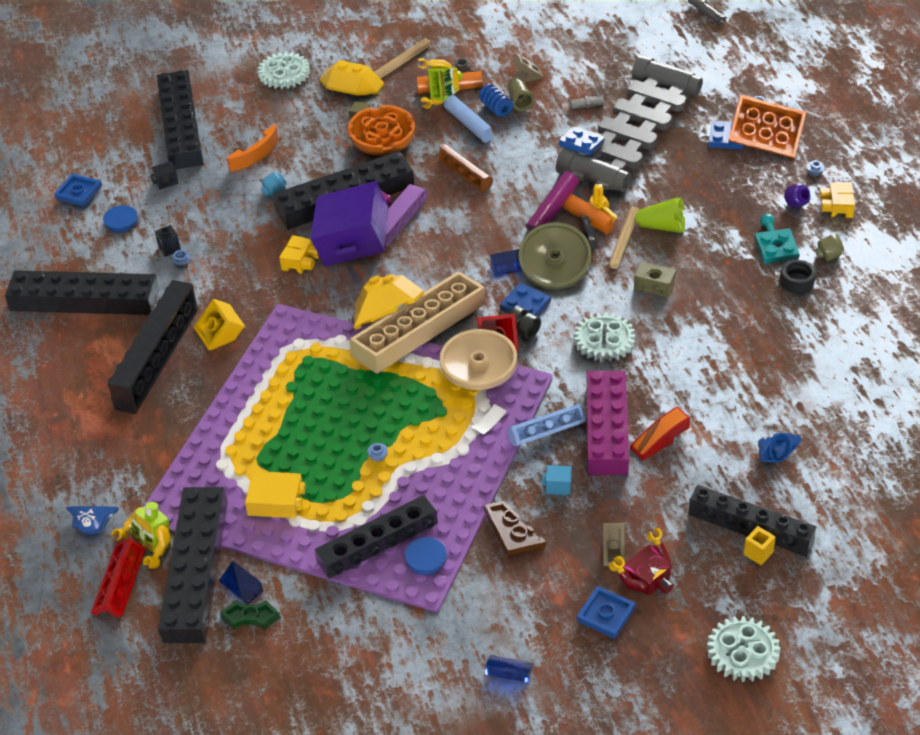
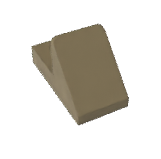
[513,53,543,82]
[603,523,625,566]

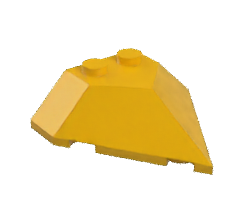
[354,274,424,330]

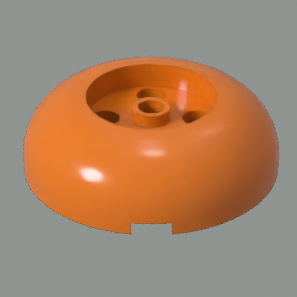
[348,105,415,156]

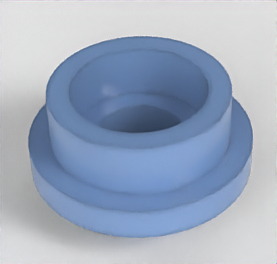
[807,161,825,176]
[172,250,190,266]
[368,443,388,462]

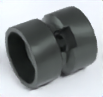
[509,306,541,339]

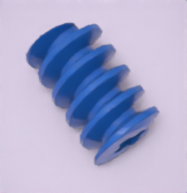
[479,84,514,117]

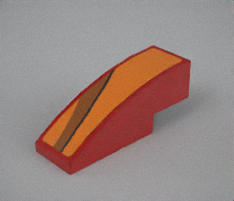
[630,406,690,461]

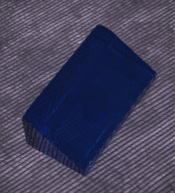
[490,249,522,276]
[219,561,263,605]
[485,655,534,683]

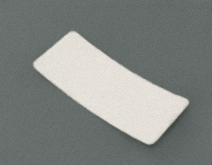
[472,404,506,434]

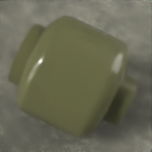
[815,235,844,261]

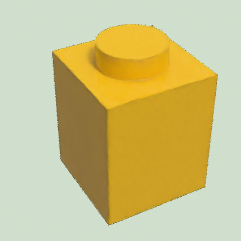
[744,526,775,565]

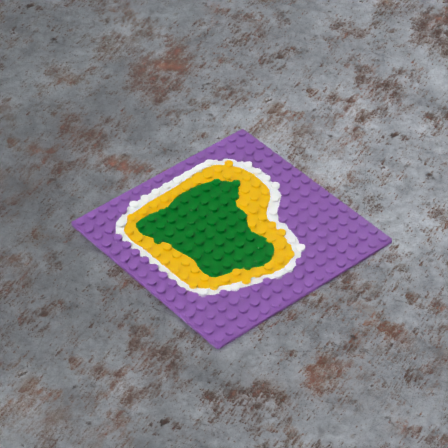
[144,304,553,612]

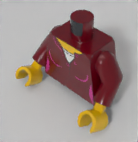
[609,528,674,595]

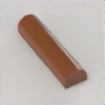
[439,145,493,193]

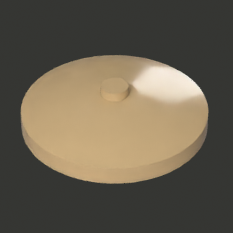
[440,329,517,390]

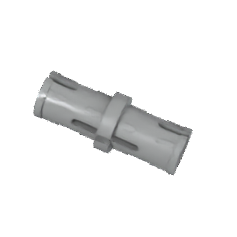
[569,95,604,110]

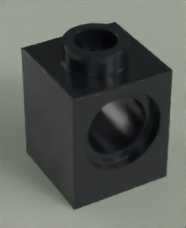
[150,161,179,190]
[154,225,181,257]

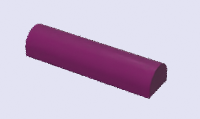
[526,171,579,231]

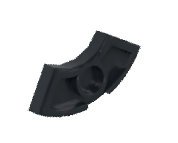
[579,215,598,250]

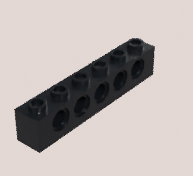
[688,485,817,557]
[315,495,438,579]

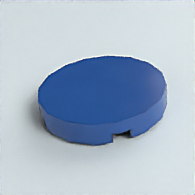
[103,205,139,233]
[405,537,447,575]

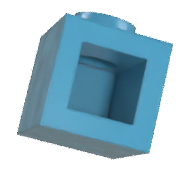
[542,465,572,495]

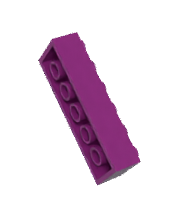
[586,371,629,475]

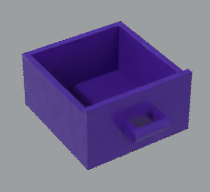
[310,181,388,267]

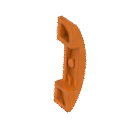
[227,124,279,172]

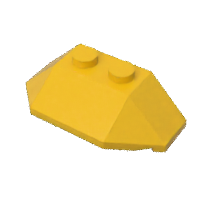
[319,60,384,95]

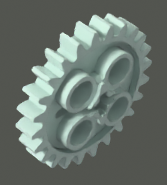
[258,52,310,89]
[574,312,635,362]
[707,616,780,682]

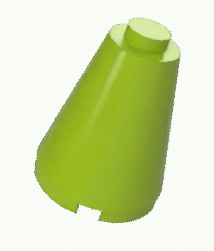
[635,198,685,233]

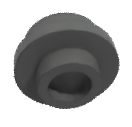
[454,58,470,73]

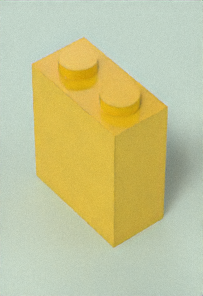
[245,471,306,519]

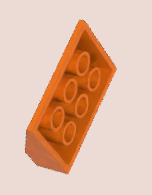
[728,94,806,159]

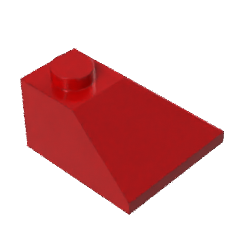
[476,314,519,351]

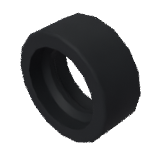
[780,259,816,293]

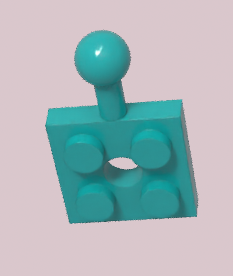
[754,214,800,264]

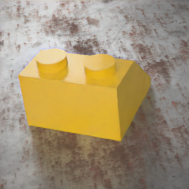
[193,299,245,350]

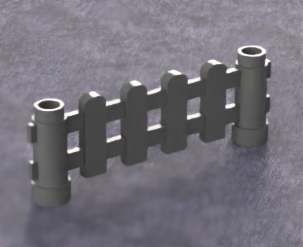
[555,55,703,192]

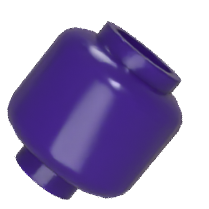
[784,184,811,208]

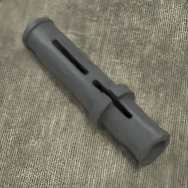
[688,0,726,26]

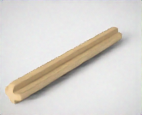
[374,38,430,79]
[609,207,639,270]

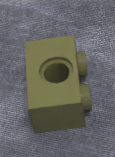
[634,262,676,297]

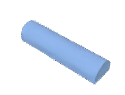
[444,94,493,143]
[508,403,587,446]

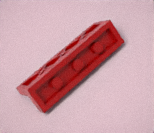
[91,537,146,618]

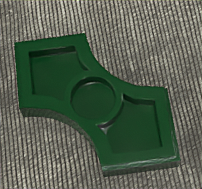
[220,600,281,630]

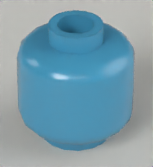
[261,172,287,198]

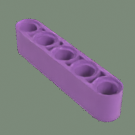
[384,184,427,246]

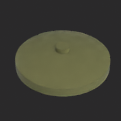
[519,222,591,290]

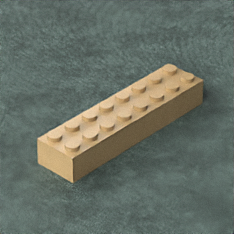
[350,271,485,374]

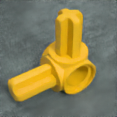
[587,184,617,223]

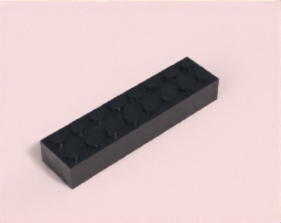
[157,70,204,169]
[272,151,414,230]
[5,270,159,315]
[107,280,198,414]
[158,487,228,643]

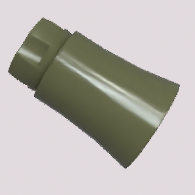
[507,77,534,111]

